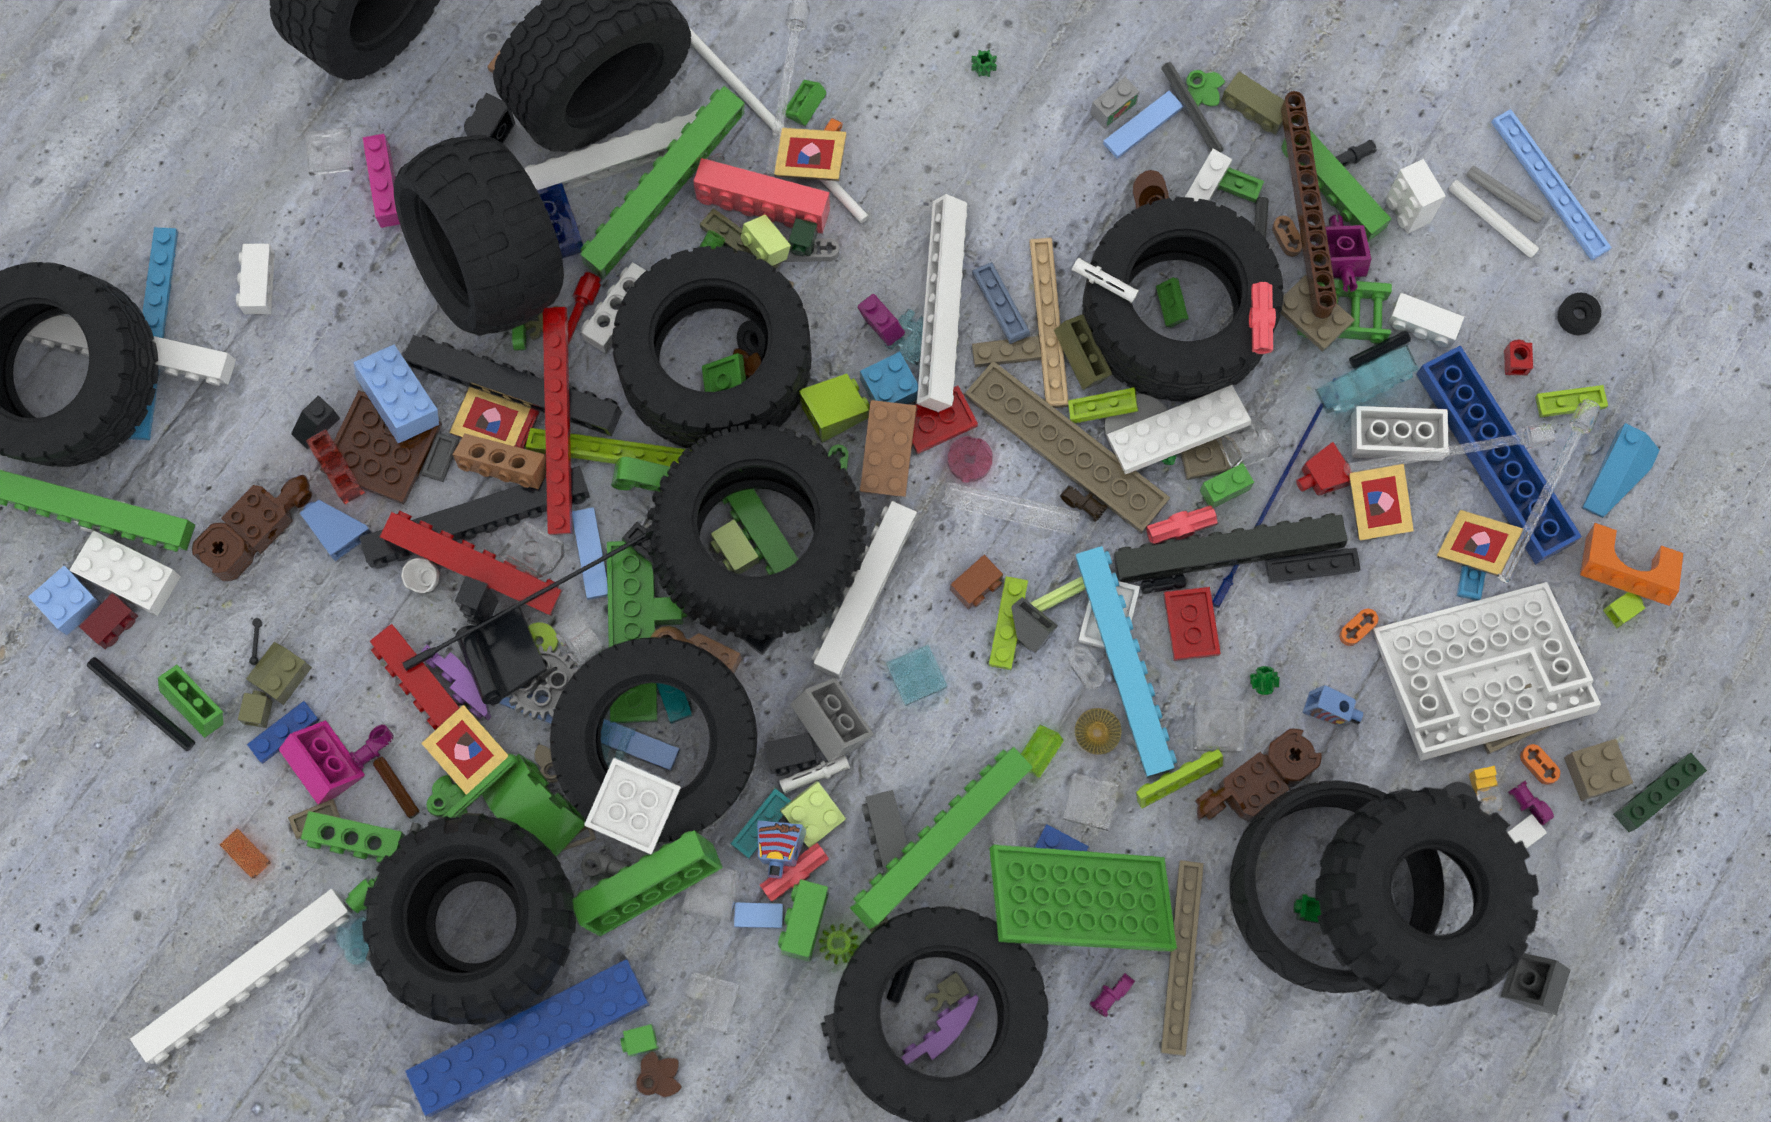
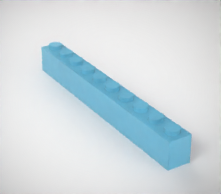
[1076,546,1177,778]

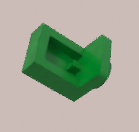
[1293,894,1321,924]

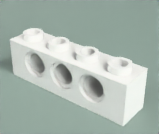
[581,262,646,354]

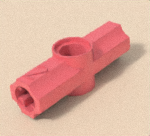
[1249,282,1276,354]
[1146,505,1218,545]
[760,843,829,902]

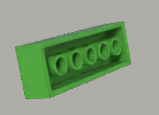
[573,830,723,937]

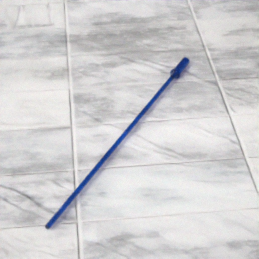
[1212,378,1338,608]

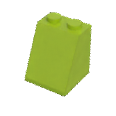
[799,373,870,443]

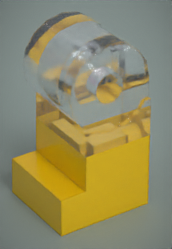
[1469,766,1503,813]

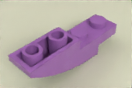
[421,645,491,721]
[901,994,979,1066]

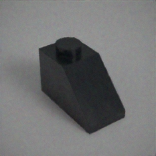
[291,395,340,450]

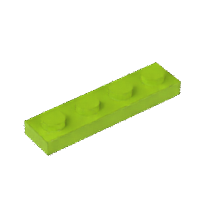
[989,576,1028,670]
[1136,749,1223,809]

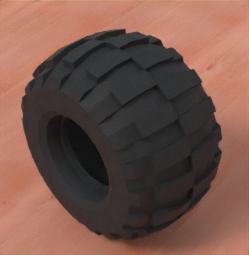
[1315,787,1539,1007]
[362,813,576,1025]

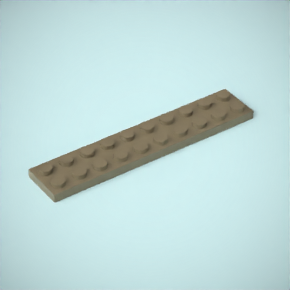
[965,361,1170,534]

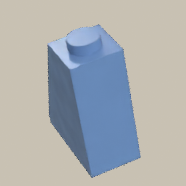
[300,500,372,561]

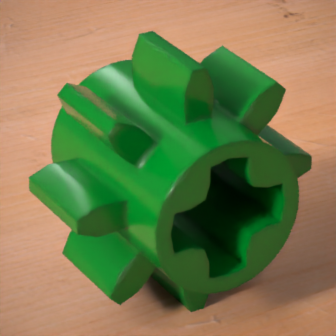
[971,49,997,77]
[1250,666,1280,695]

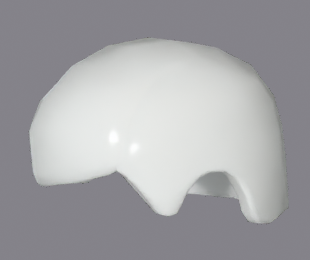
[401,558,440,594]

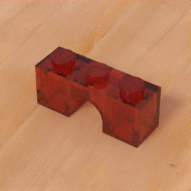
[306,429,365,504]

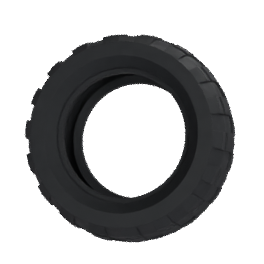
[394,134,564,336]

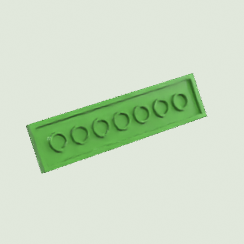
[607,541,658,723]

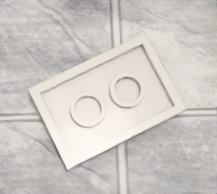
[1078,581,1140,649]

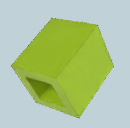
[1603,592,1645,628]

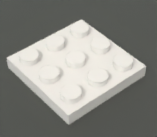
[584,758,681,854]

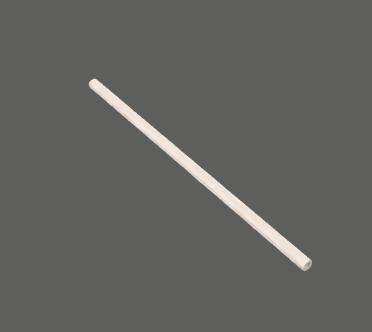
[689,27,869,223]

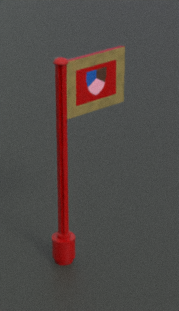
[449,272,601,449]

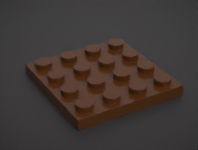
[320,390,442,505]

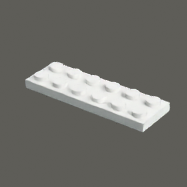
[1107,385,1251,475]

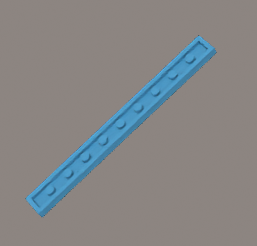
[129,227,178,440]

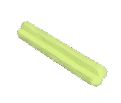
[1030,577,1085,612]

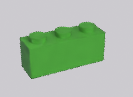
[158,665,223,738]

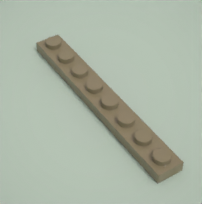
[1160,860,1204,1056]

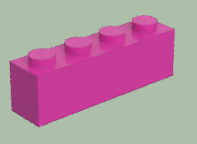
[362,134,400,228]

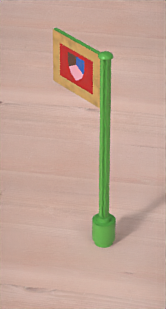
[345,705,519,913]

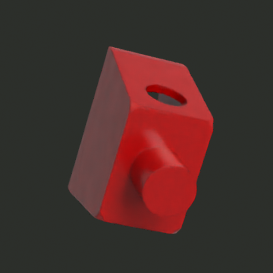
[1296,442,1352,496]

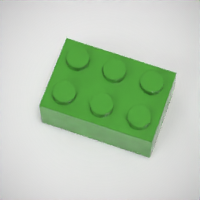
[778,879,829,962]

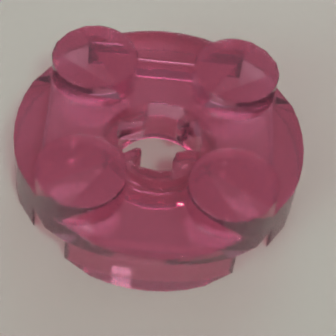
[948,436,992,483]

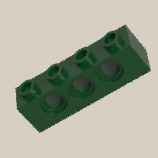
[1613,753,1707,832]

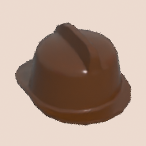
[1133,170,1169,209]

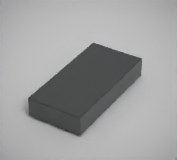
[421,433,460,482]

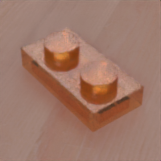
[220,828,271,879]

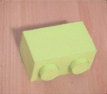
[740,214,791,266]
[710,520,759,574]

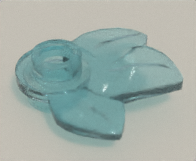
[336,916,369,965]

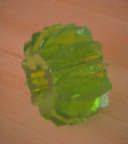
[818,923,859,965]

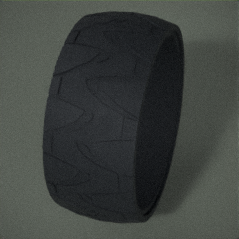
[1229,780,1445,993]

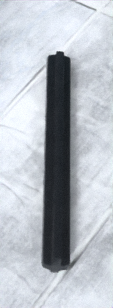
[87,657,195,751]

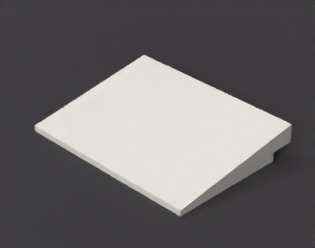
[1373,582,1601,761]

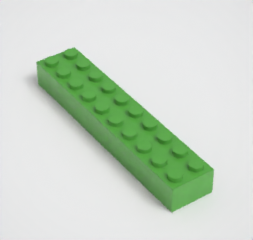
[580,86,745,280]

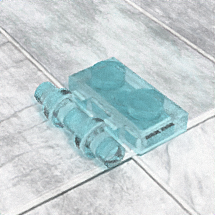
[885,309,924,365]

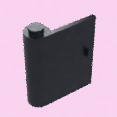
[455,607,547,705]

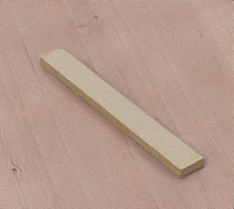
[1029,238,1069,408]

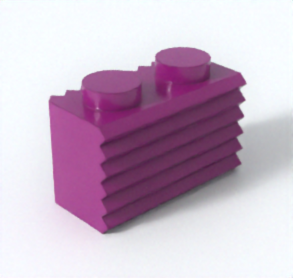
[857,294,905,346]

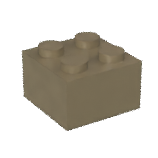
[1564,739,1633,801]

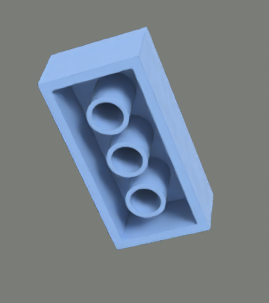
[353,344,439,443]

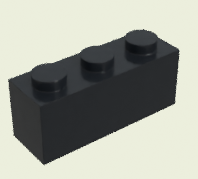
[455,576,498,625]

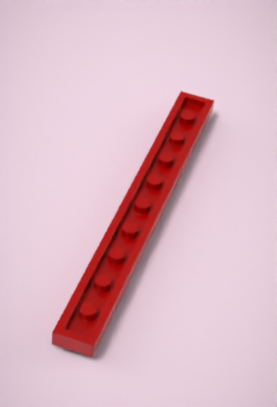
[543,306,573,535]

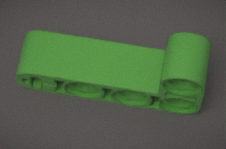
[611,457,670,492]

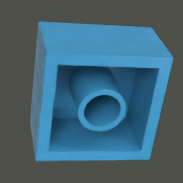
[860,352,918,404]

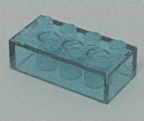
[1315,345,1419,414]

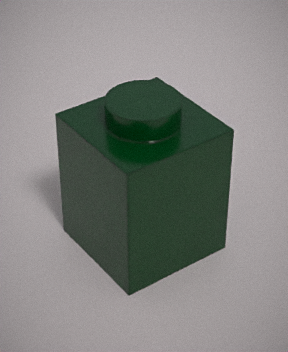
[788,218,818,256]

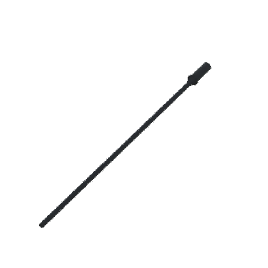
[402,533,647,671]

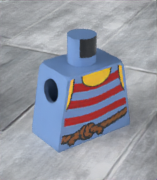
[1302,685,1363,726]
[757,821,806,878]

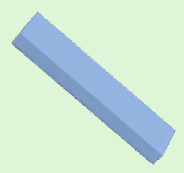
[1103,91,1183,159]
[572,507,608,600]

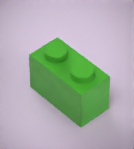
[1200,463,1254,508]

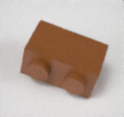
[950,554,1003,610]

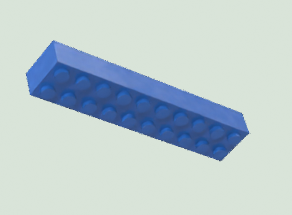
[1416,345,1582,565]
[405,959,650,1117]

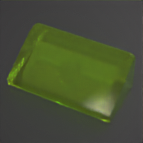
[1021,724,1064,778]

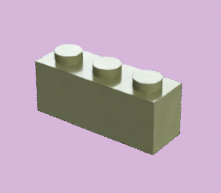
[1222,71,1293,135]
[1054,314,1112,390]

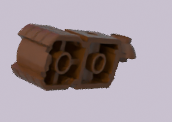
[192,475,312,581]
[1195,729,1322,821]

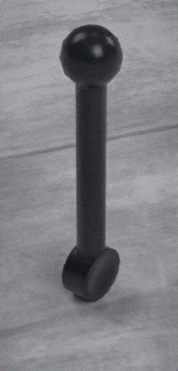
[249,618,262,665]

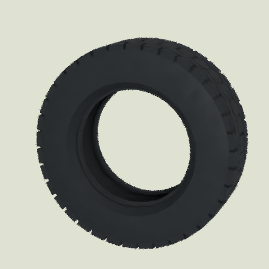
[550,637,758,843]

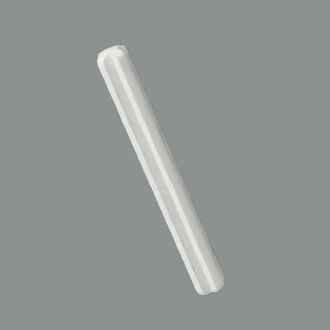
[1449,180,1539,258]

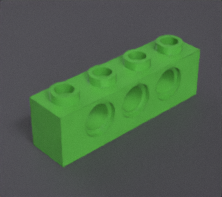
[301,811,405,863]

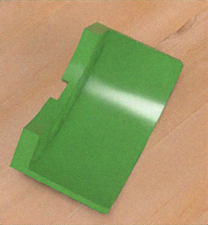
[483,753,586,857]

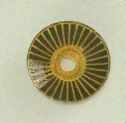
[1075,708,1122,755]

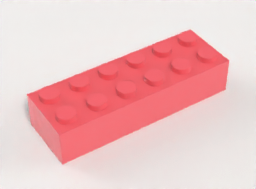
[693,158,830,234]

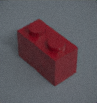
[79,593,138,650]

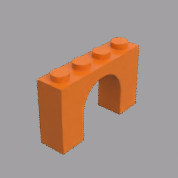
[1580,523,1683,606]

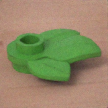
[1186,70,1225,107]
[426,775,468,817]

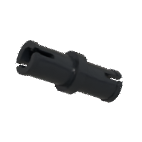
[1335,139,1377,167]

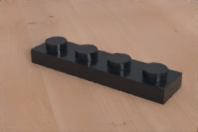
[1265,548,1361,583]

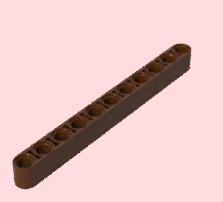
[1281,91,1337,319]

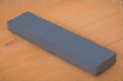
[972,262,1030,344]

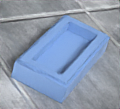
[734,902,783,929]

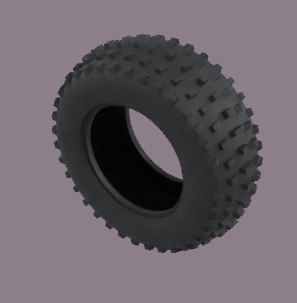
[646,424,867,640]

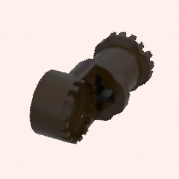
[1060,485,1108,522]

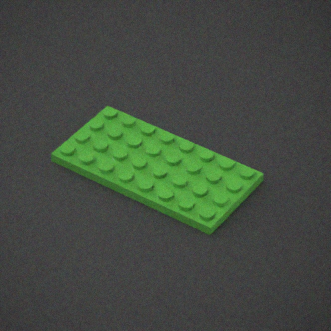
[989,845,1177,952]

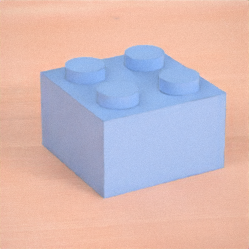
[28,565,101,635]

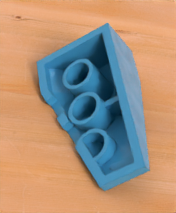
[1582,423,1660,518]

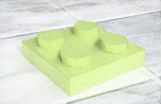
[780,781,846,848]

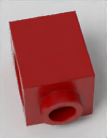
[1504,340,1533,376]

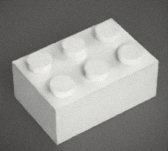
[1386,159,1446,234]

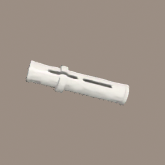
[1072,258,1139,303]
[779,755,850,794]

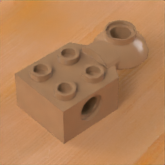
[651,626,742,673]

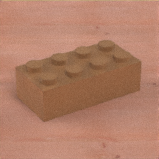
[860,400,917,497]

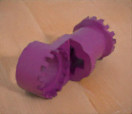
[349,724,394,770]
[1508,781,1554,825]
[1089,973,1135,1017]

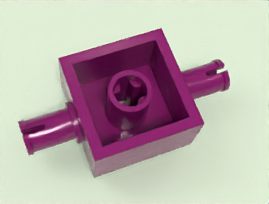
[1316,215,1372,292]

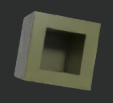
[238,691,273,728]

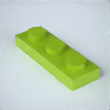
[1535,385,1608,418]
[1068,388,1138,423]

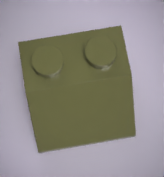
[246,642,312,705]

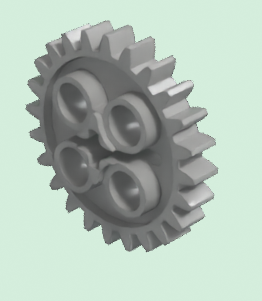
[507,645,578,721]

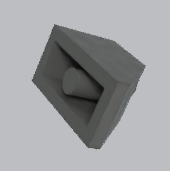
[1011,597,1058,653]

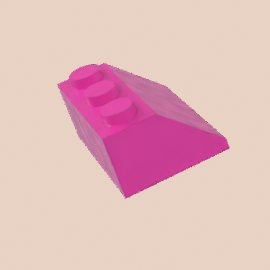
[279,720,365,805]

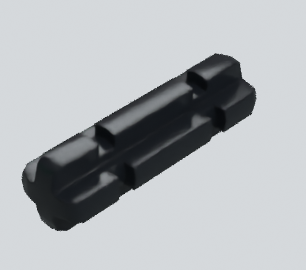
[1141,574,1186,594]

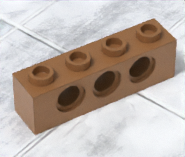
[452,433,546,489]

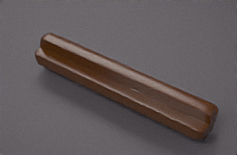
[373,757,419,819]

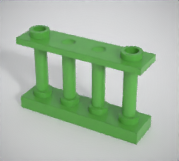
[1297,277,1392,344]

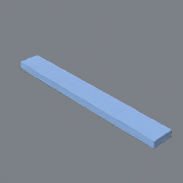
[1491,109,1612,261]
[499,687,680,771]

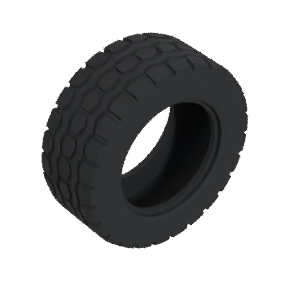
[270,0,440,80]
[493,0,691,152]
[1082,197,1284,402]
[612,246,812,448]
[0,262,159,467]
[833,906,1049,1122]

